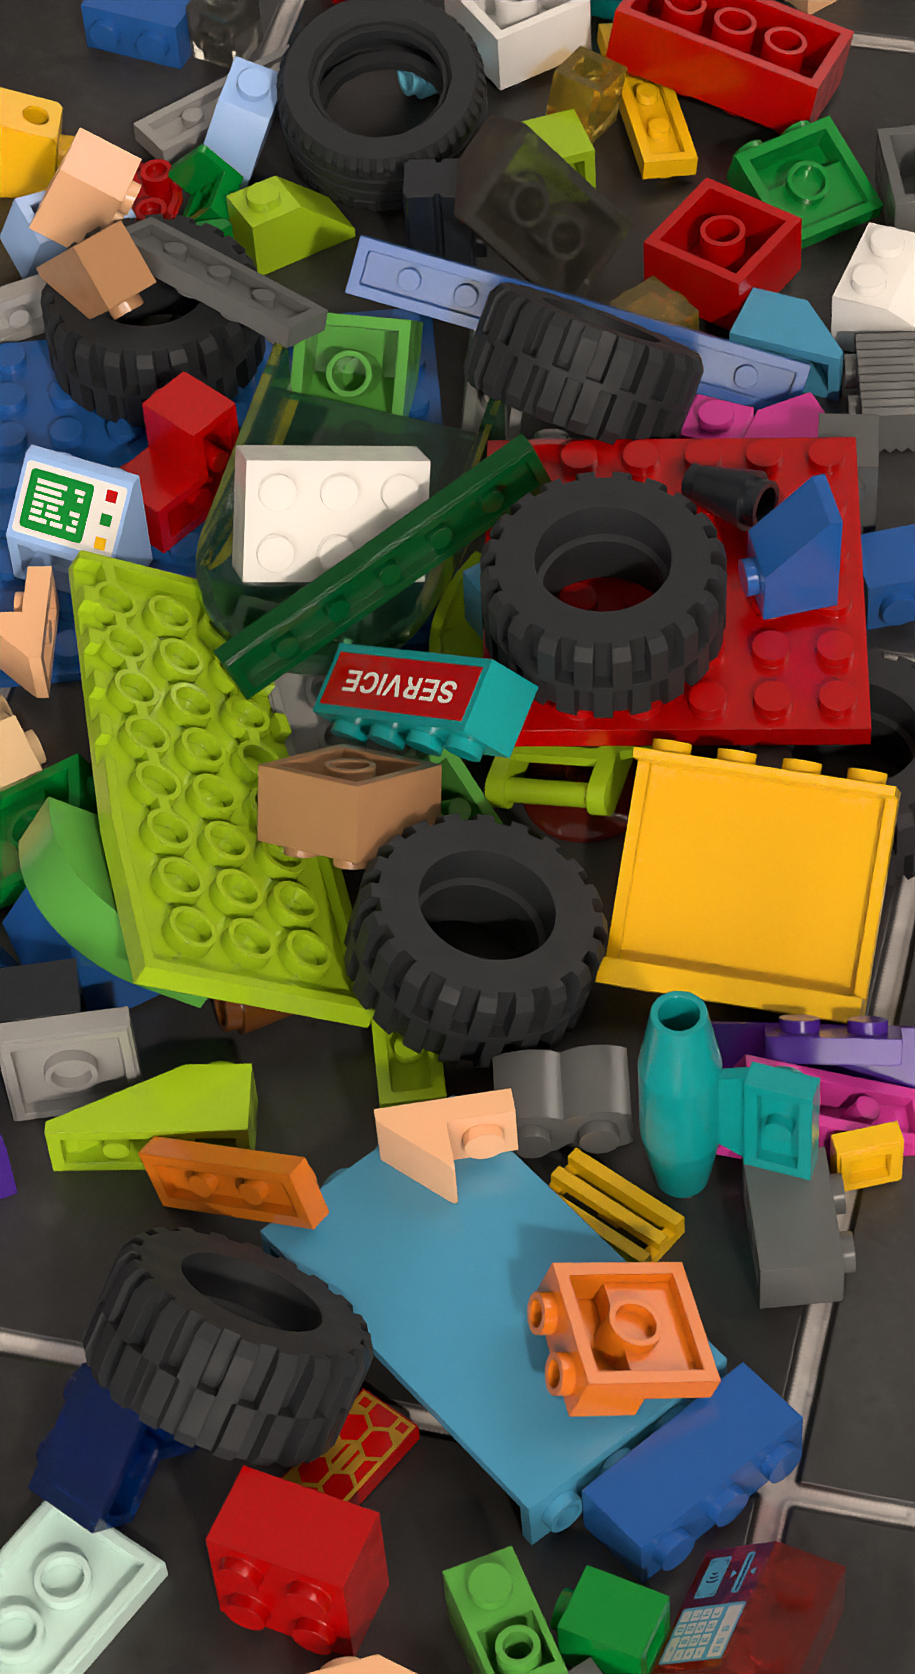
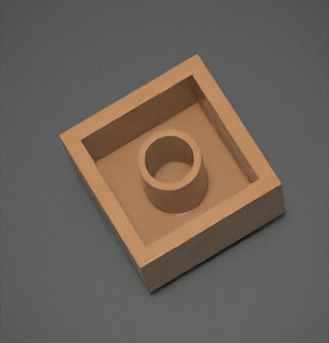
[257,743,442,870]

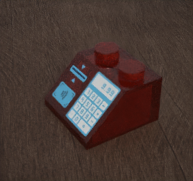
[650,1541,846,1674]

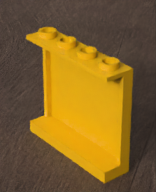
[595,739,901,1024]

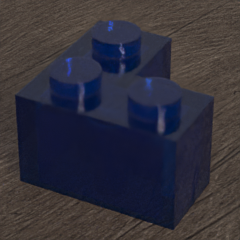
[28,1362,200,1534]

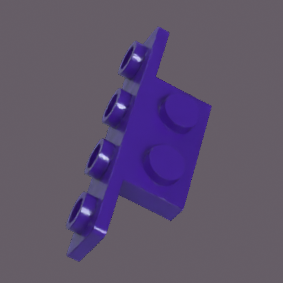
[711,1014,915,1089]

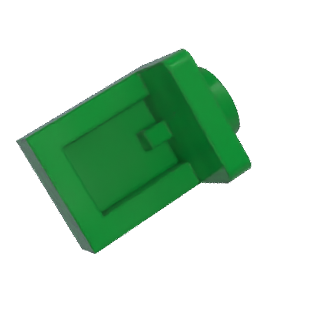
[168,144,244,222]

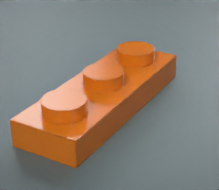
[138,1136,330,1230]

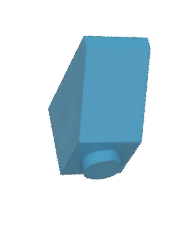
[729,287,843,401]

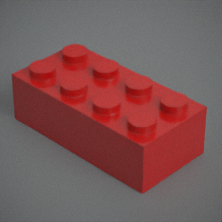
[604,0,854,134]

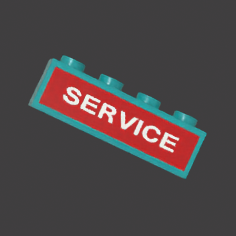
[312,643,538,762]

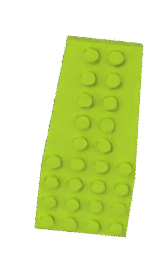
[68,550,375,1028]

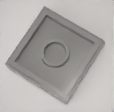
[0,1006,143,1121]

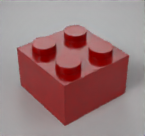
[643,177,802,331]
[206,1465,389,1657]

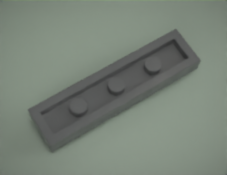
[125,216,328,348]

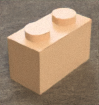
[29,127,142,248]

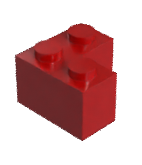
[119,371,241,553]

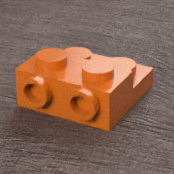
[527,1262,721,1417]

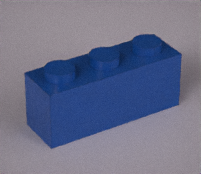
[582,1362,803,1584]

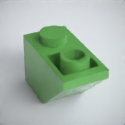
[442,1546,568,1674]

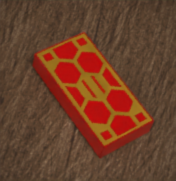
[281,1388,420,1505]

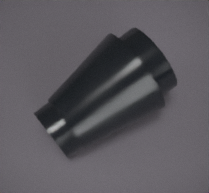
[681,463,779,531]

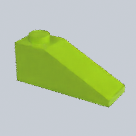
[44,1061,258,1171]

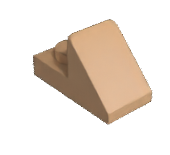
[0,566,60,698]
[374,1088,518,1204]

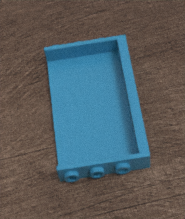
[260,1094,727,1545]

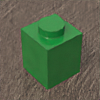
[550,1565,670,1674]

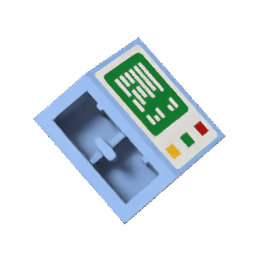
[6,444,153,594]

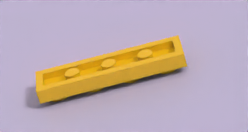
[597,23,698,179]

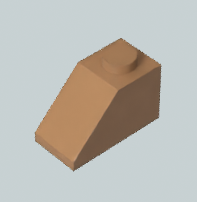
[36,220,156,320]

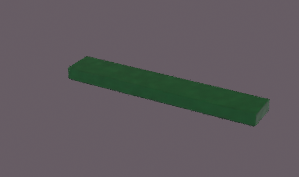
[213,433,551,700]

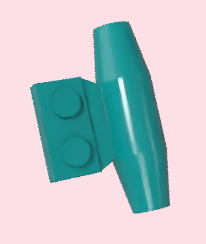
[638,991,820,1198]

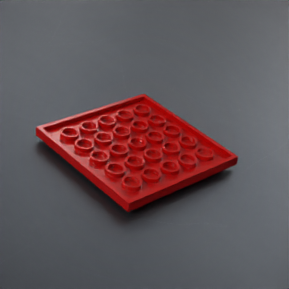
[483,437,872,747]

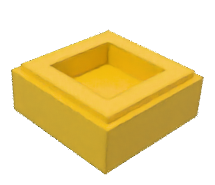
[829,1121,904,1192]

